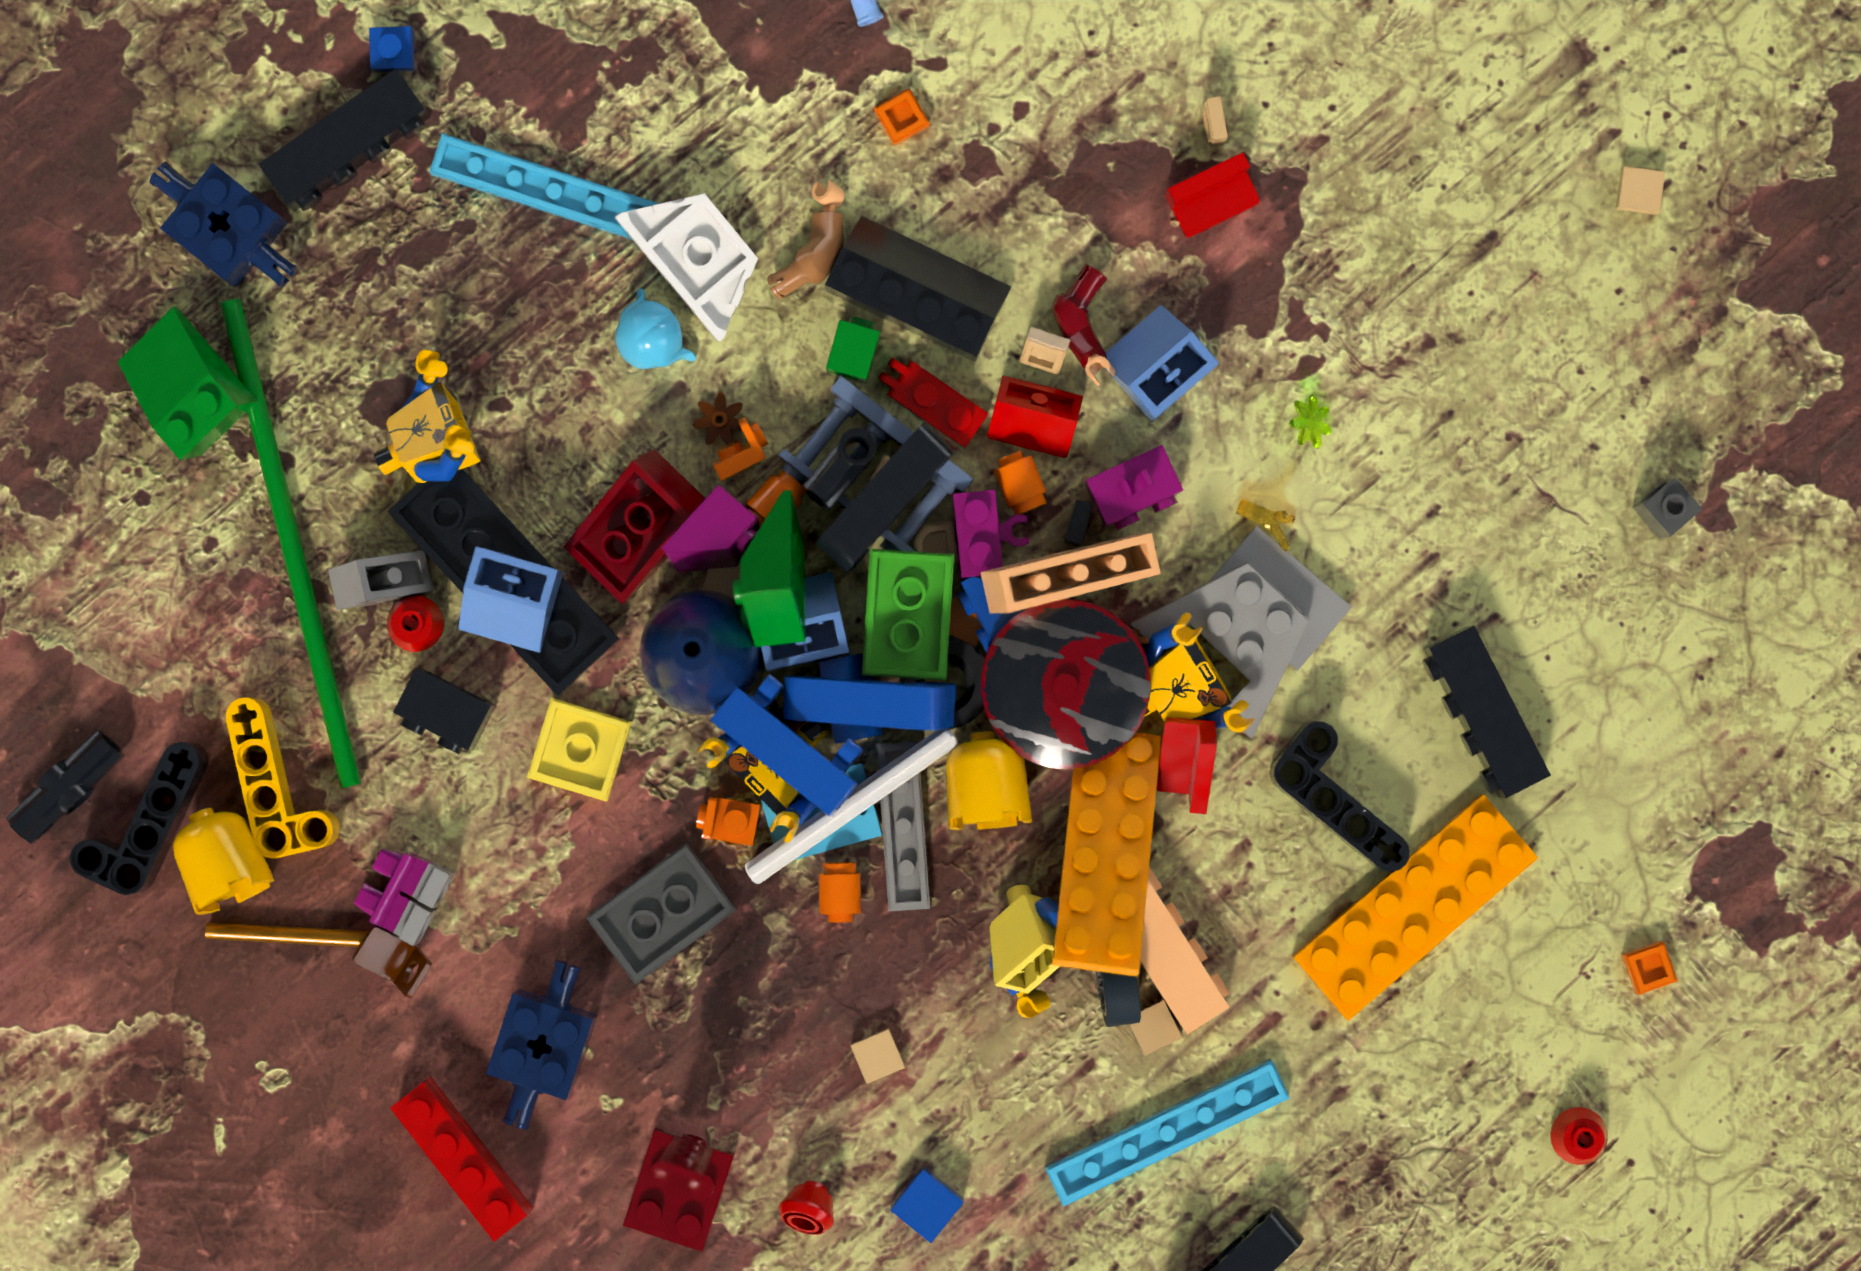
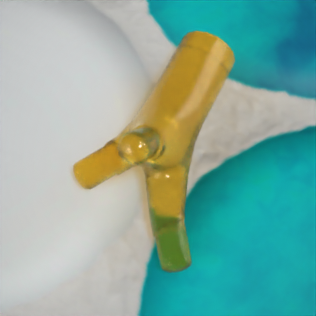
[1236,499,1295,551]

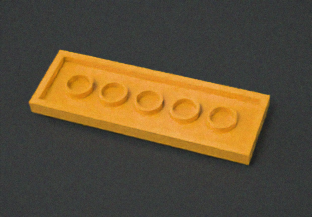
[1052,732,1161,976]
[1292,794,1538,1021]

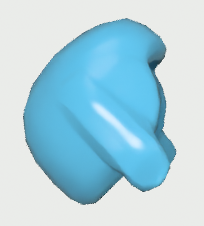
[615,288,696,369]

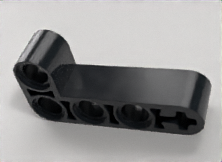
[816,421,957,573]
[1269,721,1410,872]
[70,742,209,895]
[1201,1206,1304,1271]

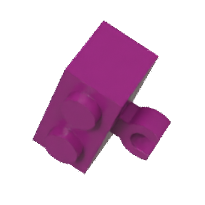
[1084,445,1183,531]
[953,490,1030,580]

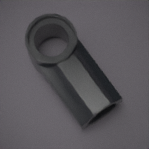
[801,428,877,511]

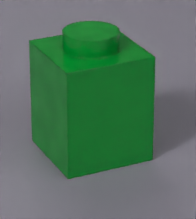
[826,316,880,384]

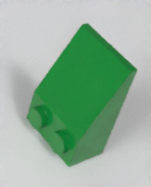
[118,306,257,460]
[733,490,806,647]

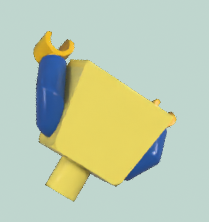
[990,885,1060,1018]

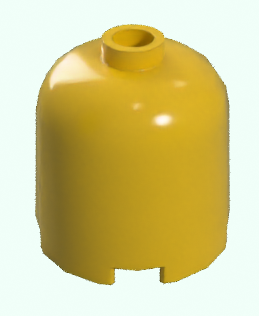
[946,731,1032,830]
[173,808,274,915]

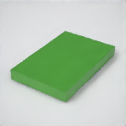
[862,549,954,681]

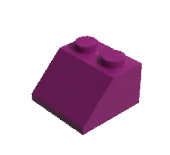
[662,485,760,572]

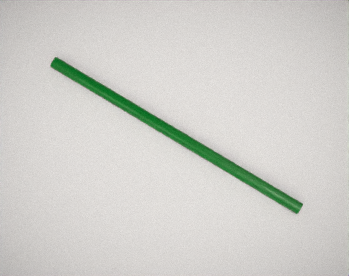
[220,299,362,789]

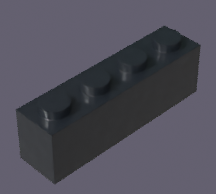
[258,68,431,212]
[1422,625,1551,798]

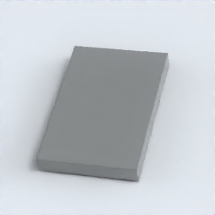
[1207,526,1352,671]

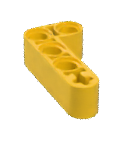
[226,698,340,858]

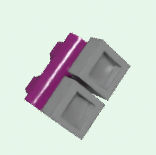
[354,848,456,946]

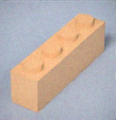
[980,533,1161,613]
[1140,867,1230,1034]

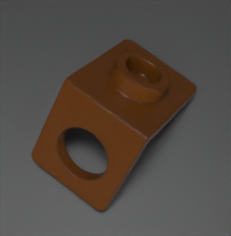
[352,925,432,998]

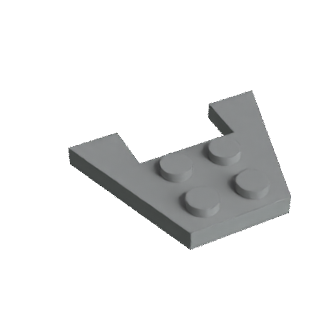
[1131,561,1309,739]

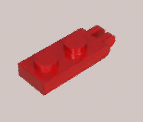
[878,358,989,449]

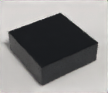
[1064,500,1092,546]

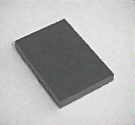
[586,842,737,985]

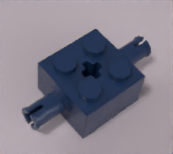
[149,162,297,288]
[486,960,598,1130]

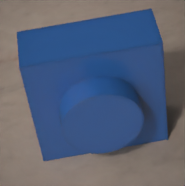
[369,26,415,73]

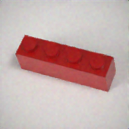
[390,1076,533,1242]

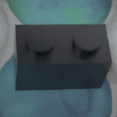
[393,668,496,754]

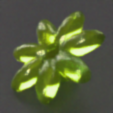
[1289,394,1332,449]

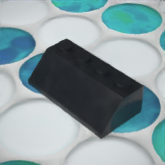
[825,216,1012,362]

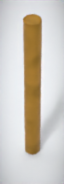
[205,922,368,947]

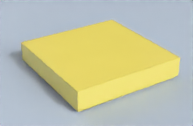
[527,698,632,802]

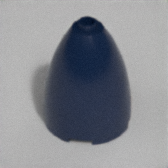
[639,590,765,715]

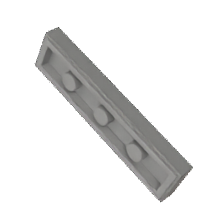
[877,741,930,912]

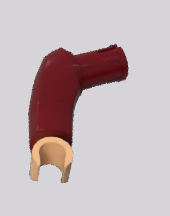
[1052,264,1116,386]

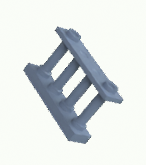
[779,376,973,551]

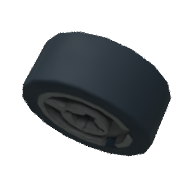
[1096,971,1141,1027]

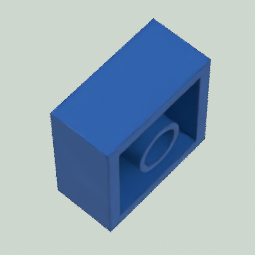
[890,1166,964,1243]

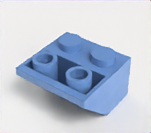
[1105,305,1219,422]
[458,547,564,653]
[761,572,850,672]

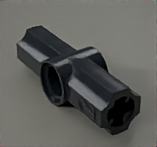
[6,730,125,844]

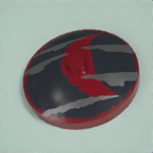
[981,599,1151,769]

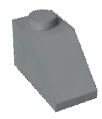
[328,550,433,610]

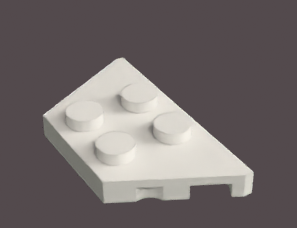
[614,193,758,342]

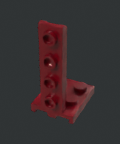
[623,1128,735,1252]

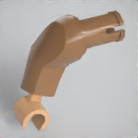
[767,180,845,299]

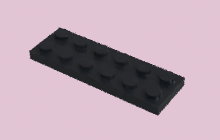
[387,469,620,696]

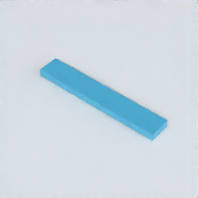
[429,133,659,240]
[1045,1059,1290,1207]

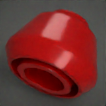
[387,595,444,652]
[1550,1107,1608,1165]
[778,1181,834,1235]

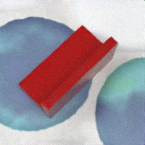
[1165,152,1260,238]
[987,375,1083,458]
[1156,717,1217,814]

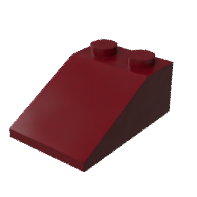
[563,449,706,604]

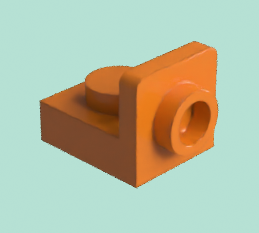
[712,417,768,481]
[696,796,761,846]

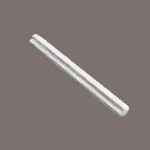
[745,728,958,884]

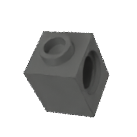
[1632,477,1703,539]

